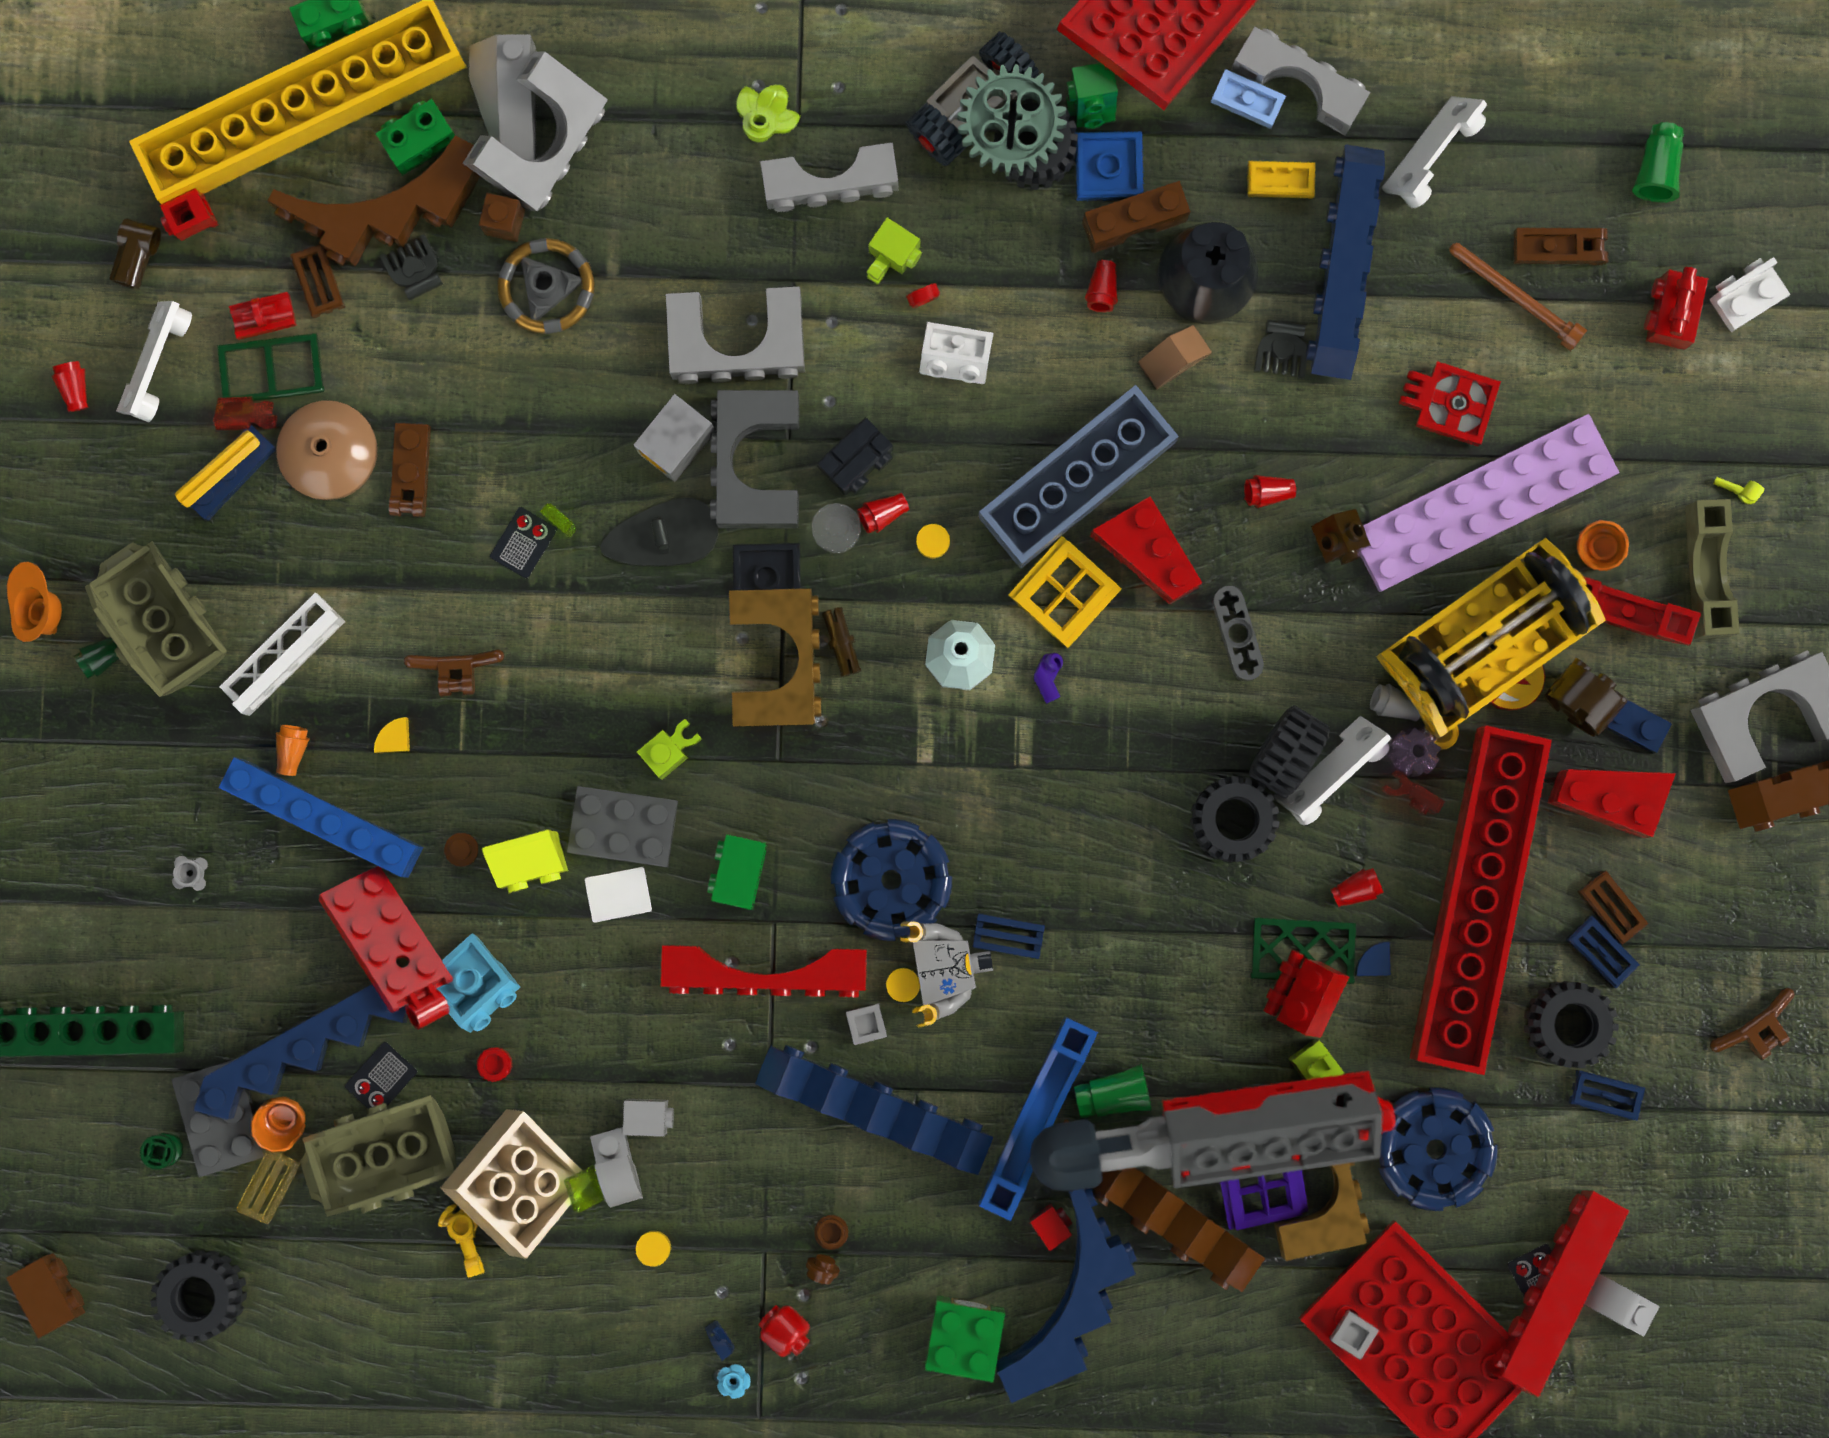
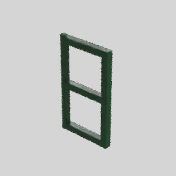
[217,333,325,405]

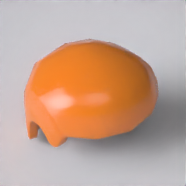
[1576,520,1629,571]
[251,1096,306,1152]

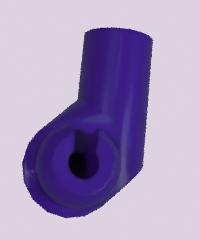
[1034,653,1063,704]

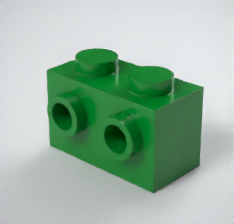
[289,0,371,51]
[1065,63,1118,129]
[375,99,455,176]
[707,834,768,910]

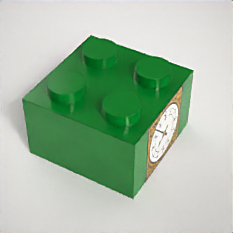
[925,1295,1005,1382]

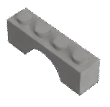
[1231,27,1370,136]
[761,142,899,212]

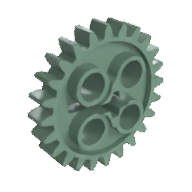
[957,64,1067,176]

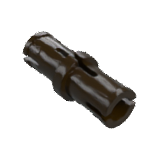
[822,607,862,677]

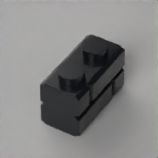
[817,417,894,496]

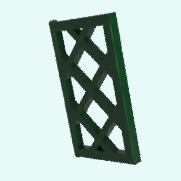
[1250,918,1356,984]

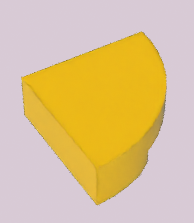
[374,717,410,753]

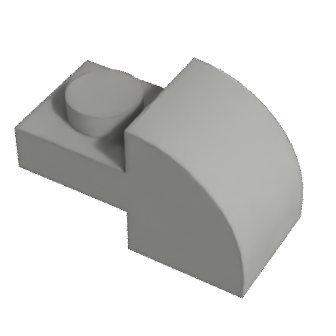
[590,1127,643,1208]
[1584,1274,1660,1337]

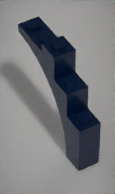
[996,1188,1137,1403]

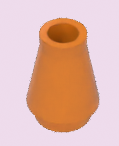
[276,725,310,776]

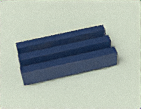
[972,914,1045,959]
[1566,916,1640,988]
[1568,1070,1645,1121]

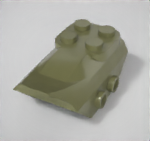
[85,541,227,697]
[300,1095,457,1217]

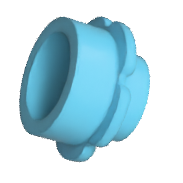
[717,1364,751,1399]

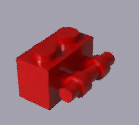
[1644,267,1709,350]
[1263,950,1349,1038]

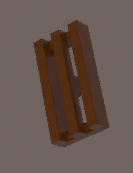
[290,244,346,318]
[1577,870,1649,945]

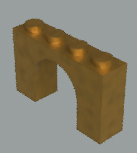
[729,589,821,726]
[1274,1162,1370,1261]

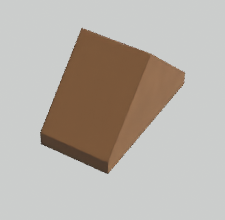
[1138,325,1212,390]

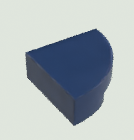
[1355,941,1391,976]
[705,1320,735,1360]

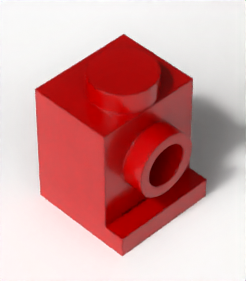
[160,188,219,241]

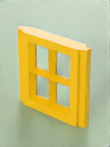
[1008,536,1121,649]

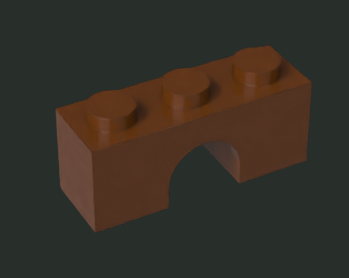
[1082,181,1190,253]

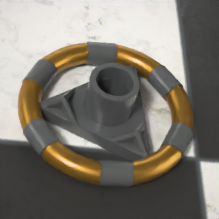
[498,238,594,334]

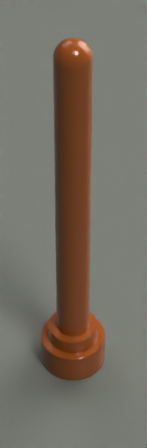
[1449,243,1587,352]

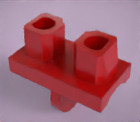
[229,292,297,340]

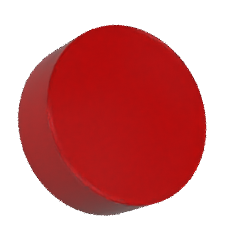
[906,283,941,308]
[477,1047,512,1082]

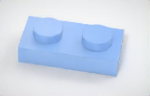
[1211,69,1286,129]

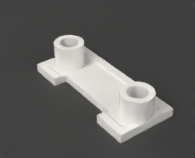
[1382,96,1487,208]
[116,301,192,422]
[1273,716,1391,825]

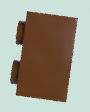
[6,1253,85,1338]

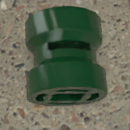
[140,1133,183,1169]

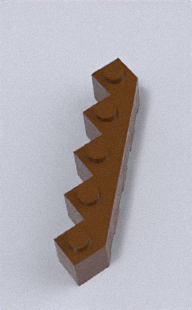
[1728,760,1829,832]
[1063,1119,1265,1292]

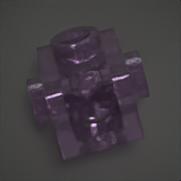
[1387,727,1441,777]

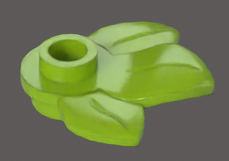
[737,85,800,142]

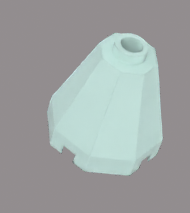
[925,620,995,691]

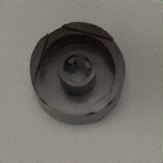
[1544,658,1627,737]

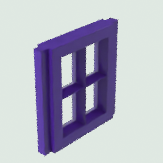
[1220,1170,1308,1230]

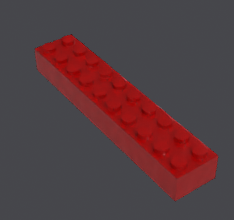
[1410,725,1552,1075]

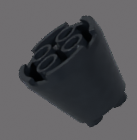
[1157,222,1258,324]

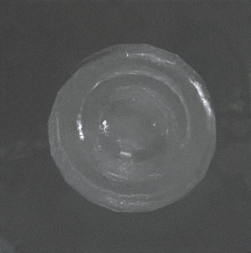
[812,503,861,553]

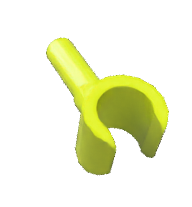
[1713,477,1764,505]

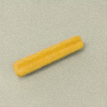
[175,430,260,507]

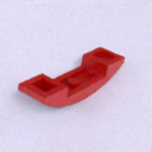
[1583,576,1701,646]

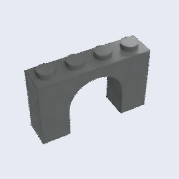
[710,390,799,529]

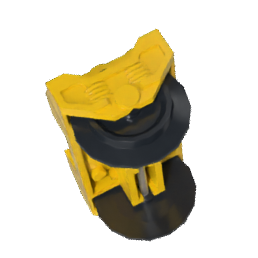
[1376,538,1606,739]

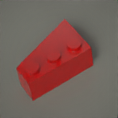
[1090,496,1202,604]
[1547,769,1676,838]

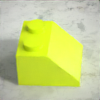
[482,830,568,893]

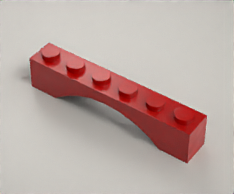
[661,945,867,997]

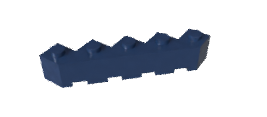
[1306,145,1385,380]
[194,984,408,1120]
[755,1045,993,1175]

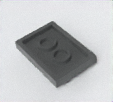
[567,786,678,867]
[171,1059,268,1177]

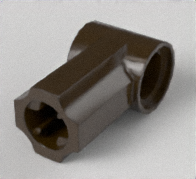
[109,218,161,290]

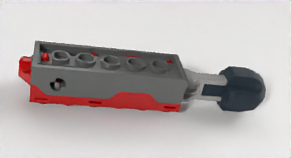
[1030,1071,1395,1191]

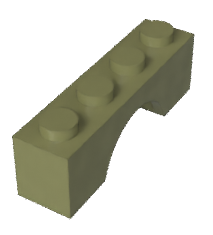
[1685,499,1739,639]

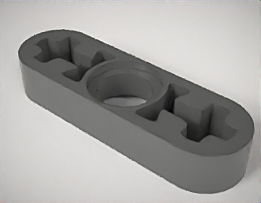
[1212,586,1264,681]

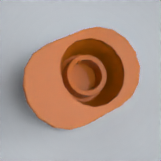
[7,562,62,642]

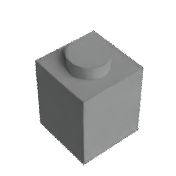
[623,1098,674,1136]

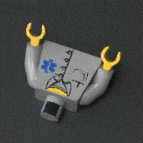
[900,922,993,1027]

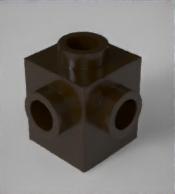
[1311,509,1371,565]

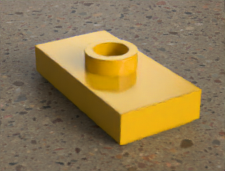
[1247,161,1315,198]

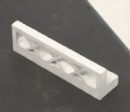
[220,592,345,716]

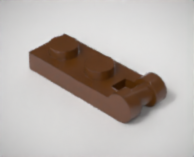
[1514,228,1608,266]
[389,423,431,517]

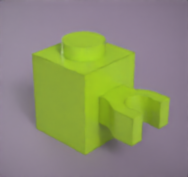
[867,217,922,285]
[637,719,702,780]
[1288,1039,1344,1080]

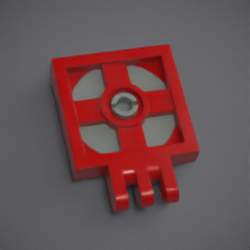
[1399,361,1501,447]

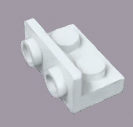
[1709,257,1790,332]
[920,322,993,384]

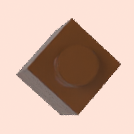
[479,193,525,242]

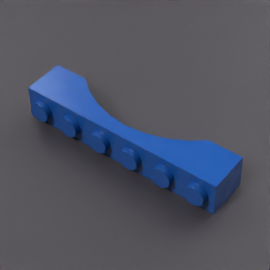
[218,757,424,878]
[979,1016,1098,1221]

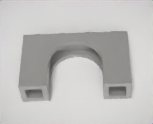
[463,51,608,211]
[666,287,805,384]
[1690,650,1829,783]

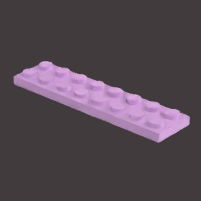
[1359,414,1620,593]

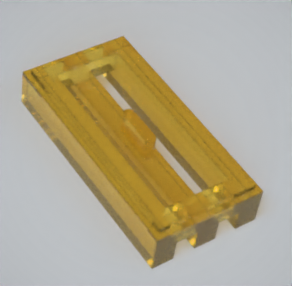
[236,1151,301,1225]

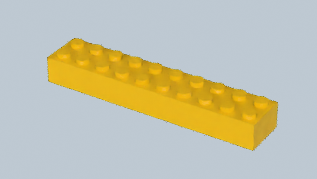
[129,0,466,204]

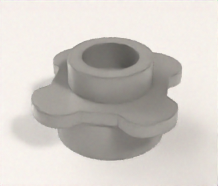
[172,856,208,891]

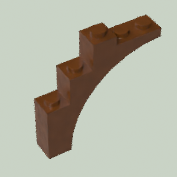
[267,135,481,266]

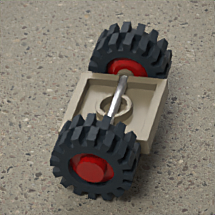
[906,31,1040,166]

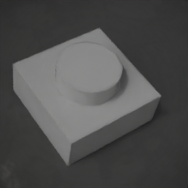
[846,1003,887,1045]
[1329,1309,1379,1360]

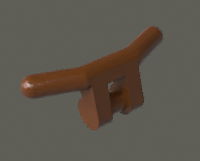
[404,649,504,697]
[1710,988,1795,1061]

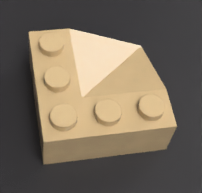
[440,1109,591,1259]

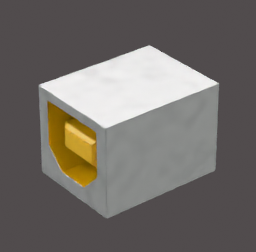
[634,394,715,482]

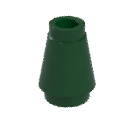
[73,637,119,679]

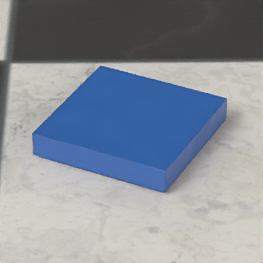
[1076,132,1143,201]

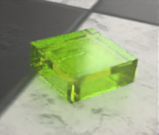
[540,503,577,538]
[564,1166,605,1213]

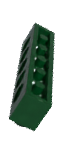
[0,1005,184,1057]

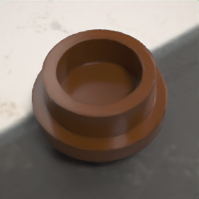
[444,833,479,867]
[814,1215,848,1250]
[806,1254,840,1284]

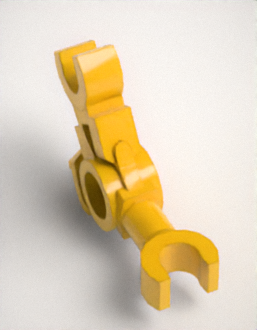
[438,1203,485,1278]

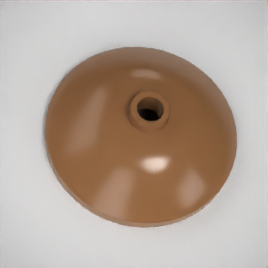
[276,401,377,500]

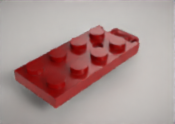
[318,866,453,1030]

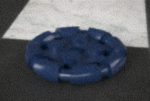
[831,819,952,941]
[1378,1087,1498,1211]

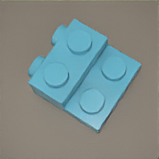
[437,933,520,1033]

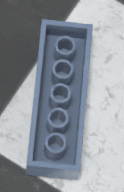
[978,385,1179,569]

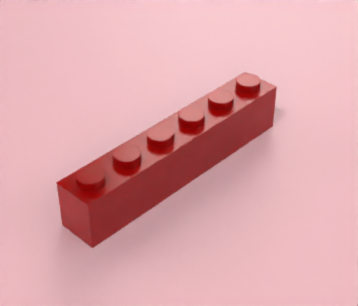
[1492,1190,1629,1397]

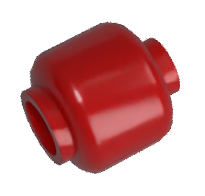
[759,1305,810,1357]

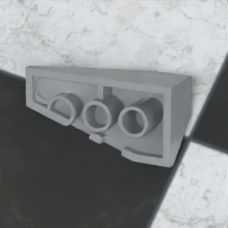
[469,34,536,161]

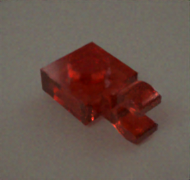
[213,397,278,430]
[1382,770,1445,816]

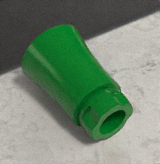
[1632,122,1684,202]
[1074,1064,1152,1118]

